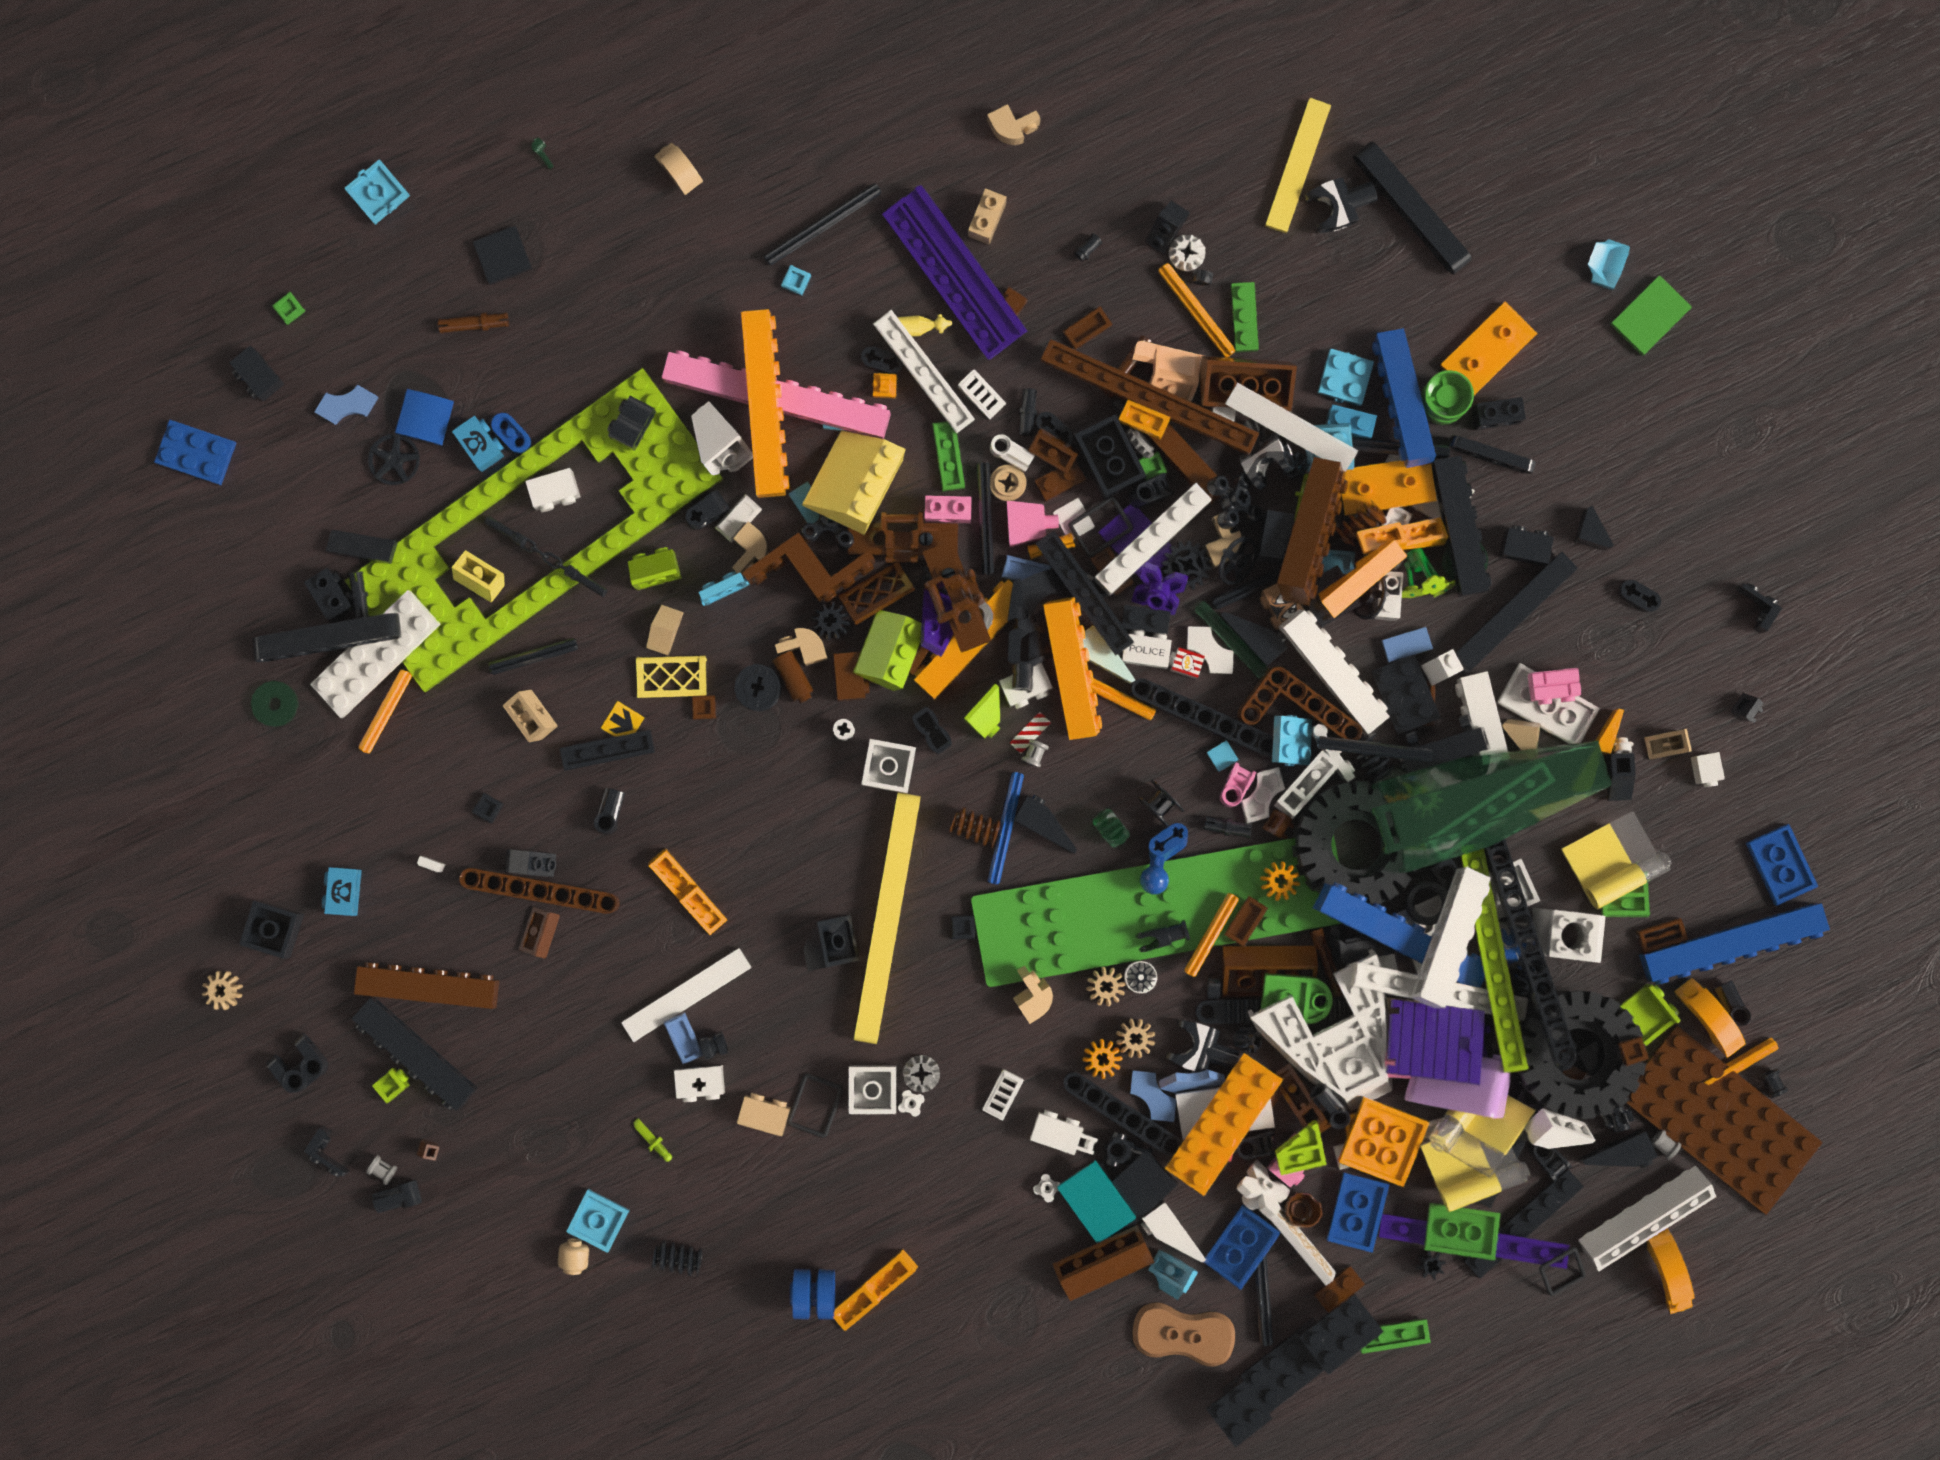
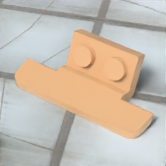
[1132,341,1204,402]

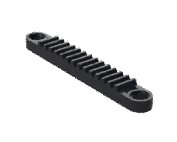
[1195,997,1354,1024]

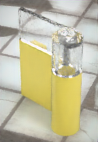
[1561,811,1672,909]
[1429,1095,1535,1178]
[1420,1129,1530,1212]

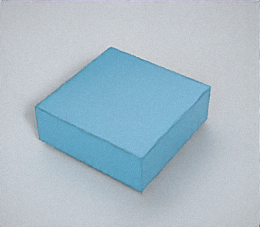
[781,265,811,296]
[1207,740,1238,772]

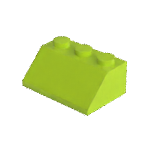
[853,610,922,691]

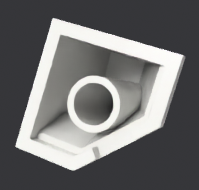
[691,401,753,475]

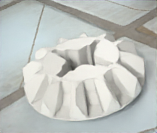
[1169,234,1205,271]

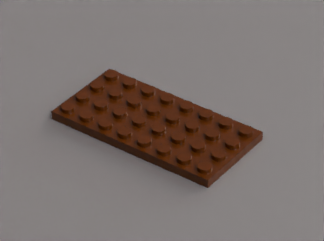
[1626,1025,1823,1215]

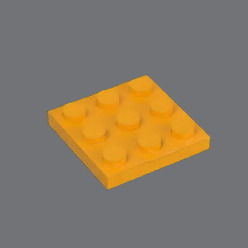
[1338,1096,1429,1187]

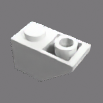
[1374,571,1403,621]

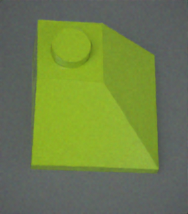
[964,684,1000,739]

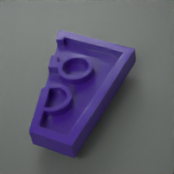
[921,587,953,657]

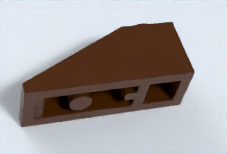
[1274,1063,1331,1134]

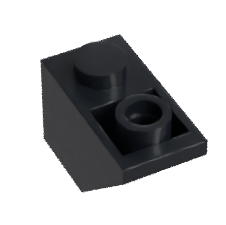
[1605,753,1636,801]

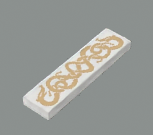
[1271,1206,1336,1285]

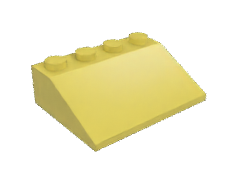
[802,430,906,535]

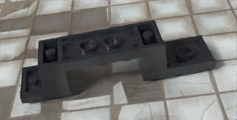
[1206,1293,1384,1448]

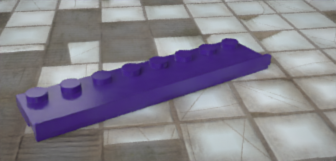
[883,185,1028,360]

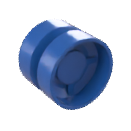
[790,1269,835,1319]

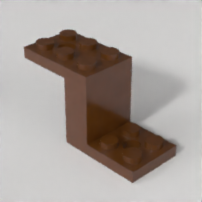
[742,532,875,603]

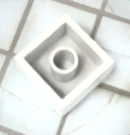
[862,739,916,794]
[849,1065,896,1114]

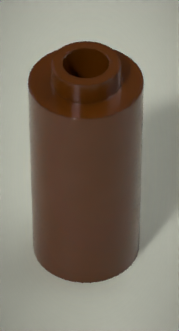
[772,651,814,704]

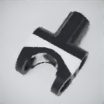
[1304,178,1378,233]
[1239,419,1295,490]
[1165,1019,1240,1072]

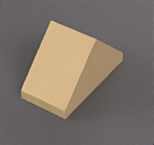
[646,605,684,656]
[1502,719,1541,762]
[1644,729,1692,760]

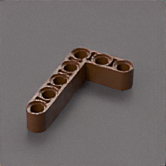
[1237,667,1362,740]

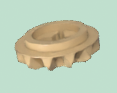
[990,465,1026,501]

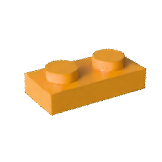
[1118,399,1170,440]

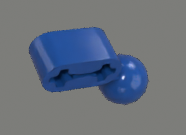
[1140,823,1188,895]

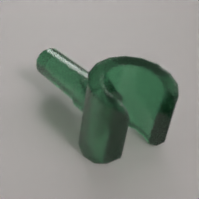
[531,137,554,170]

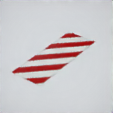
[1010,712,1051,754]

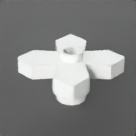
[1237,1160,1290,1220]

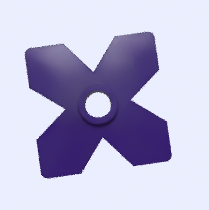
[1132,562,1188,615]

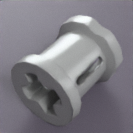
[1021,739,1049,768]
[1651,1129,1681,1160]
[366,1155,398,1185]

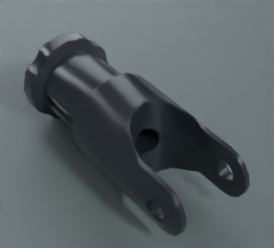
[1135,919,1190,952]

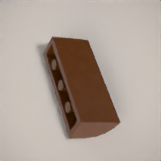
[1053,1225,1155,1301]

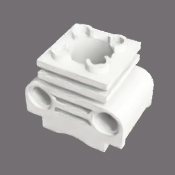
[1529,908,1605,963]

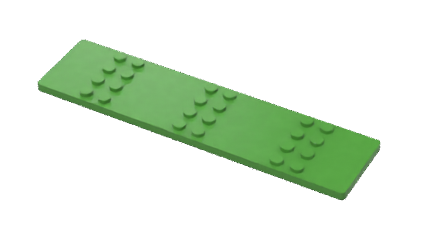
[971,835,1341,987]

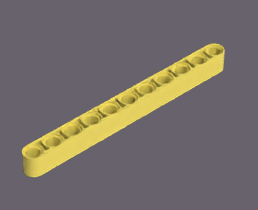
[854,792,921,1044]

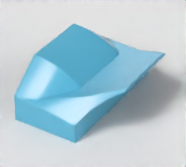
[1588,239,1630,290]
[1148,1250,1198,1300]

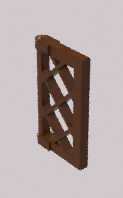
[838,562,915,625]

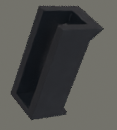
[1330,934,1394,965]

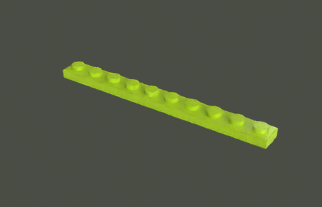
[1459,841,1528,1073]

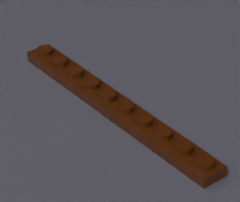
[1041,339,1259,455]

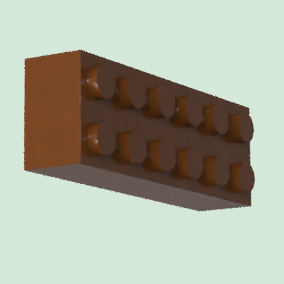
[1277,457,1348,606]

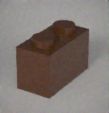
[834,652,870,701]

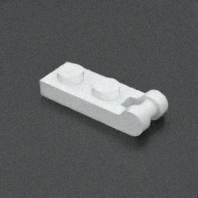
[1312,724,1355,783]

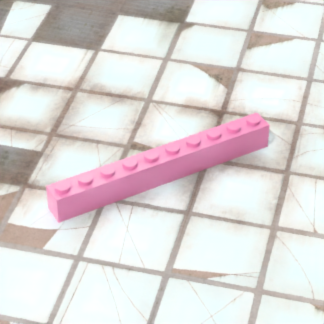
[662,350,891,439]

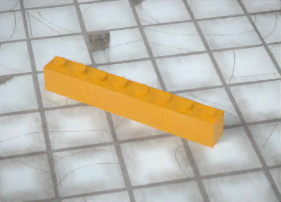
[741,309,789,498]

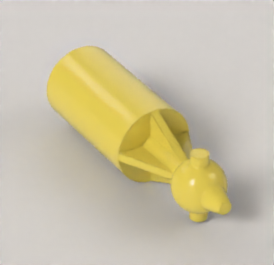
[897,315,952,337]

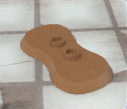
[1133,1303,1235,1367]

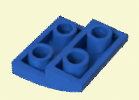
[395,389,454,446]

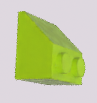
[628,547,682,590]

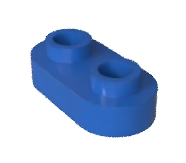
[492,413,531,454]

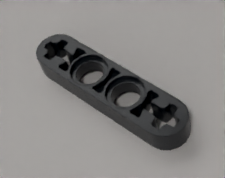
[1448,435,1536,474]

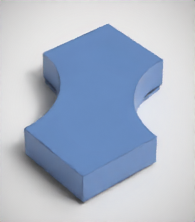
[315,385,379,425]
[1130,1070,1176,1122]
[1159,1070,1225,1093]

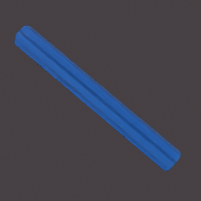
[988,772,1024,884]

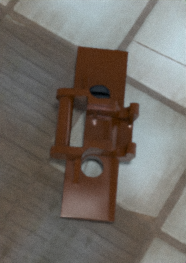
[848,512,958,563]
[923,540,991,653]

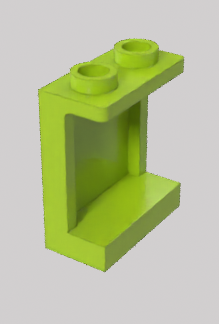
[1619,984,1681,1046]

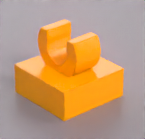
[873,373,897,398]

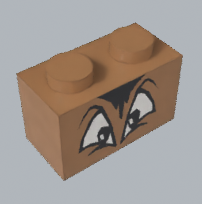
[1260,584,1303,633]

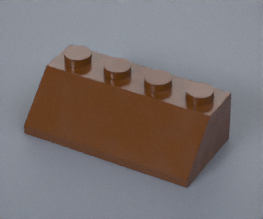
[1199,356,1297,411]
[1222,946,1318,998]

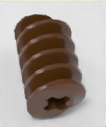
[1335,500,1387,547]
[949,807,1000,849]

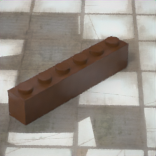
[354,962,500,1009]

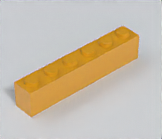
[914,579,1013,700]
[1044,597,1102,740]

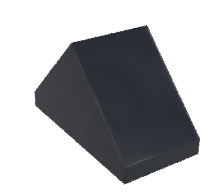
[1574,505,1614,551]

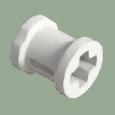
[833,719,855,741]

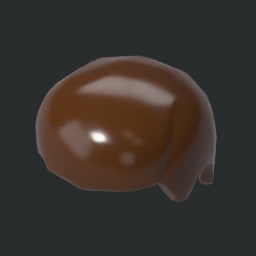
[1285,1192,1322,1228]

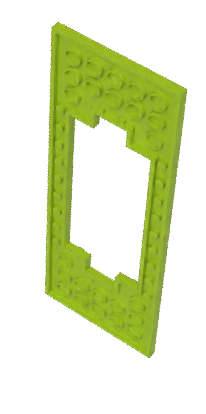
[345,368,723,692]

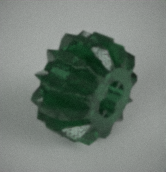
[1093,808,1130,848]

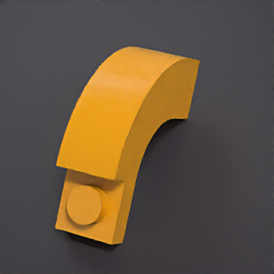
[1674,978,1746,1058]
[1646,1228,1694,1314]

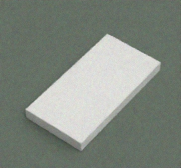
[1496,663,1600,748]
[1176,1087,1275,1140]

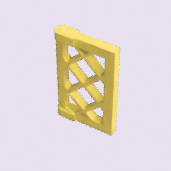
[636,655,707,698]

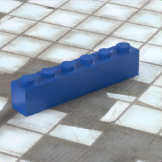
[1372,328,1436,468]

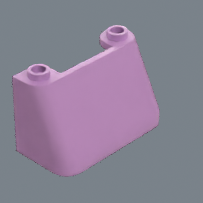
[1405,1054,1511,1118]

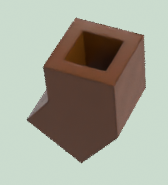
[417,1139,439,1161]

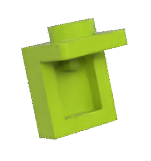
[372,1067,410,1104]

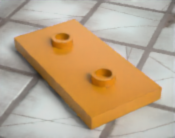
[1440,301,1537,395]
[1342,460,1437,516]

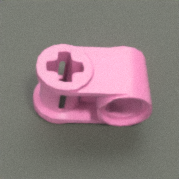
[1220,762,1257,808]

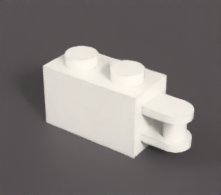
[1030,1110,1099,1155]

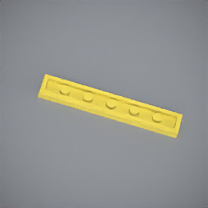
[1265,98,1331,233]

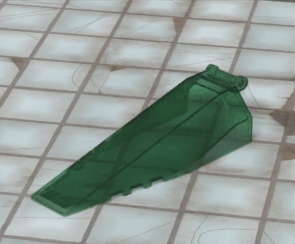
[1371,741,1612,874]

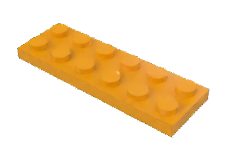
[1165,1053,1283,1196]

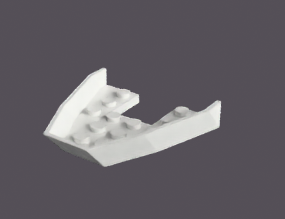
[1248,949,1392,1111]

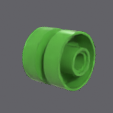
[1420,370,1474,425]

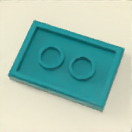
[1057,1160,1136,1243]

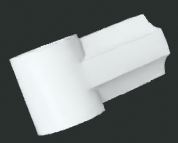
[990,434,1035,472]

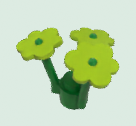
[1402,548,1456,598]

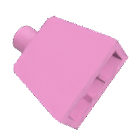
[1007,501,1059,547]

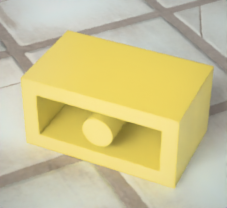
[452,550,505,603]

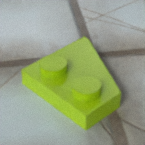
[1275,1120,1327,1176]

